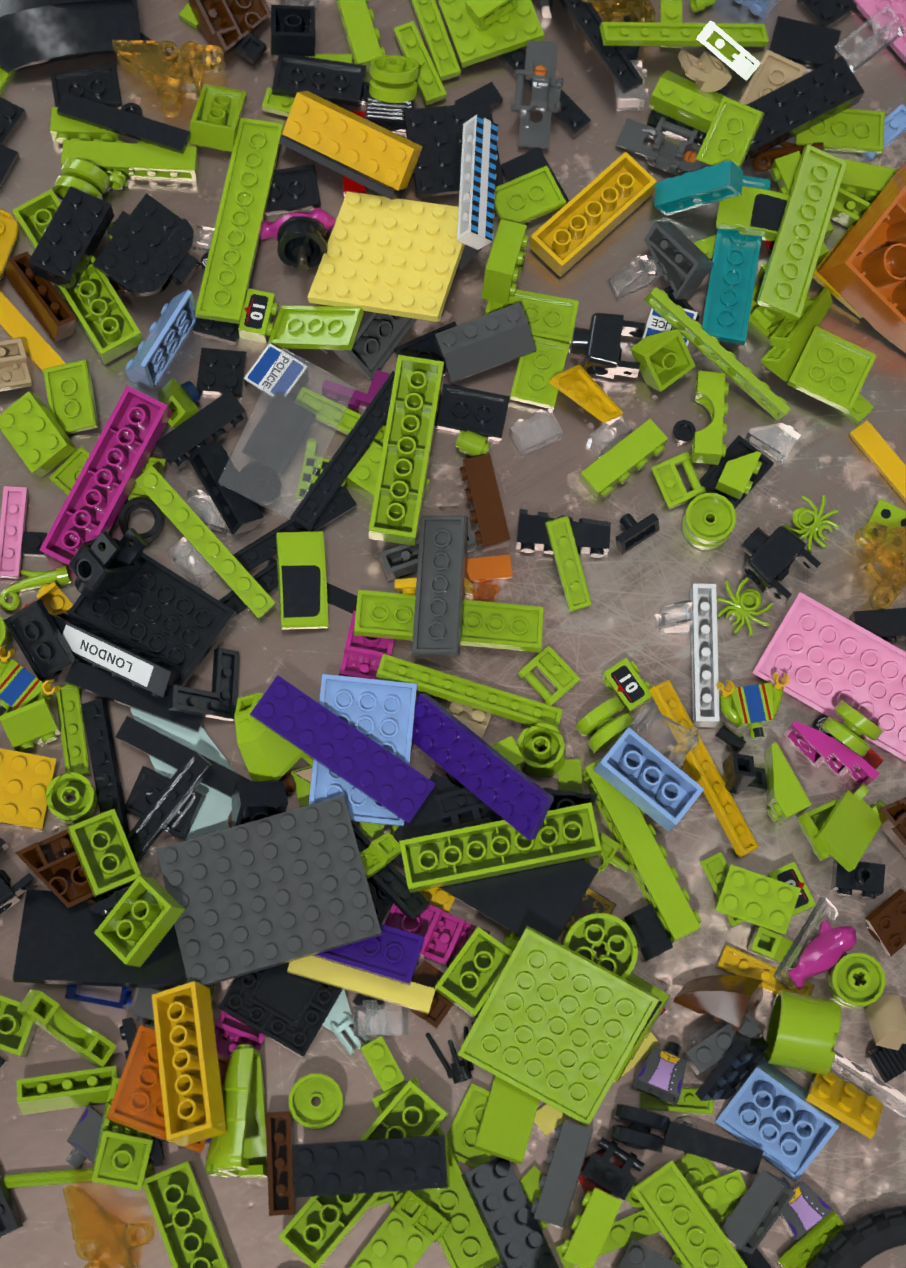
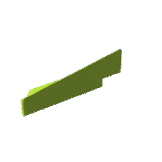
[761,287,832,382]

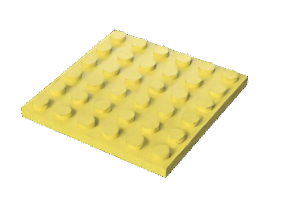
[308,192,465,322]

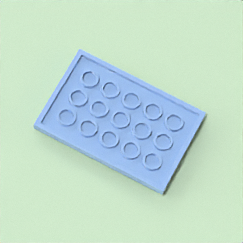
[309,674,417,826]

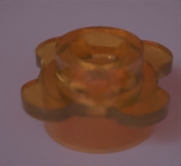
[473,579,500,602]

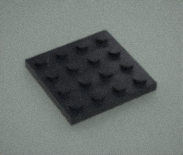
[403,102,504,198]

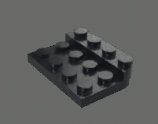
[93,193,194,297]

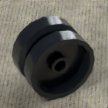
[609,1104,670,1153]

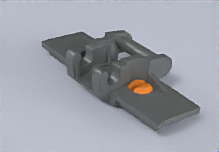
[511,40,563,149]
[615,117,711,175]

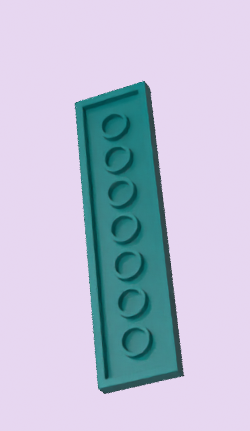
[702,175,771,345]

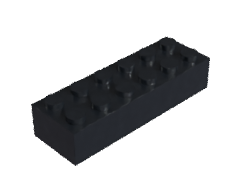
[745,56,864,161]
[292,1135,450,1198]

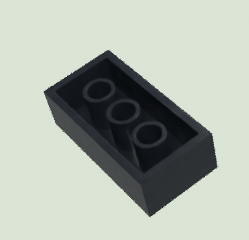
[28,186,114,291]

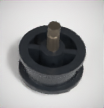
[277,216,327,271]

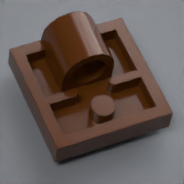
[864,888,906,956]
[407,960,453,1029]

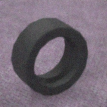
[118,498,164,543]

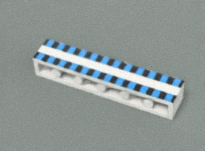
[457,115,498,250]
[689,584,720,727]

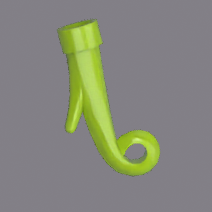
[0,565,72,611]

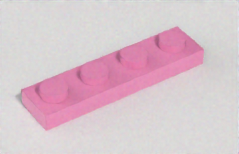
[0,486,28,579]

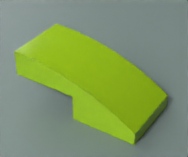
[360,832,401,879]
[394,1190,451,1243]

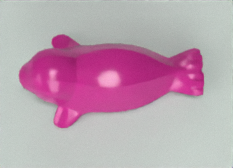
[259,208,336,240]
[788,920,857,991]

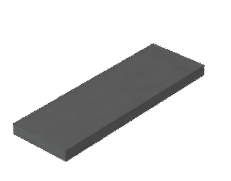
[412,515,468,656]

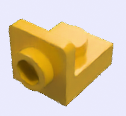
[36,582,73,614]

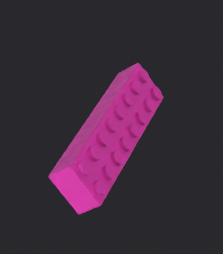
[39,386,172,566]

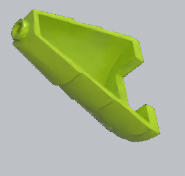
[205,1045,268,1178]

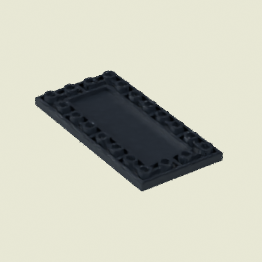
[393,772,599,942]
[218,878,393,1058]
[13,890,212,991]

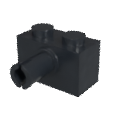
[831,860,885,899]

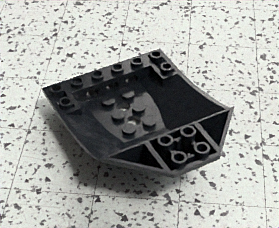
[0,0,142,74]

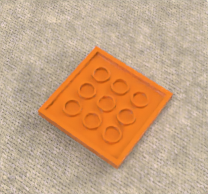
[106,1025,230,1153]

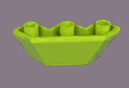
[234,693,305,781]

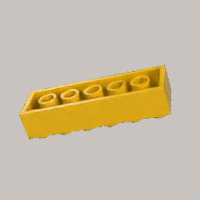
[282,91,423,190]
[529,151,657,277]
[152,981,227,1146]

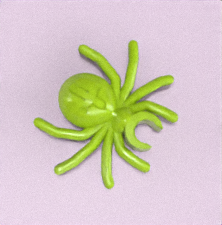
[782,495,840,553]
[716,577,774,636]

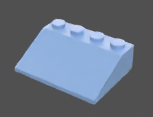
[126,290,197,392]
[715,1059,841,1182]

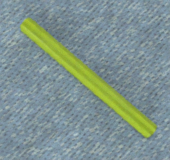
[4,1163,154,1188]

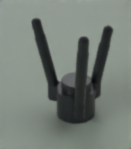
[426,1026,474,1084]

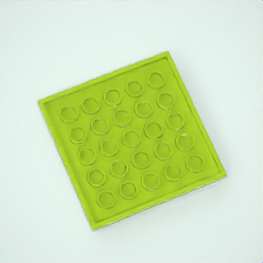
[457,926,659,1126]

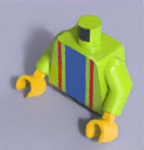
[0,644,61,716]
[716,672,789,740]

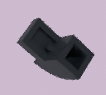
[723,753,768,795]

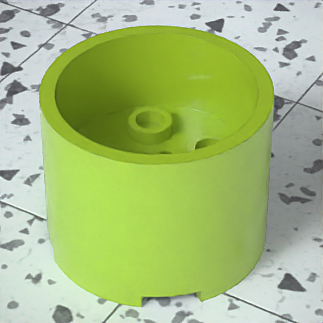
[561,913,638,979]
[765,990,841,1075]

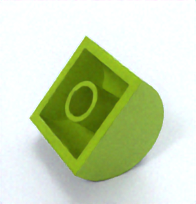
[796,799,837,862]

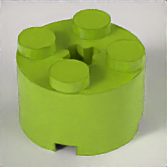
[517,723,566,778]
[46,772,98,825]

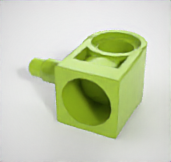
[583,832,630,875]

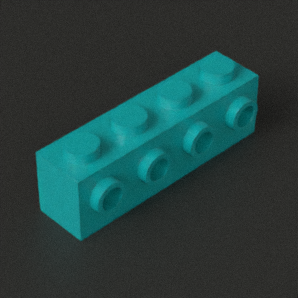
[654,161,743,216]

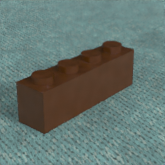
[5,251,77,342]
[459,454,510,552]
[265,1111,296,1216]

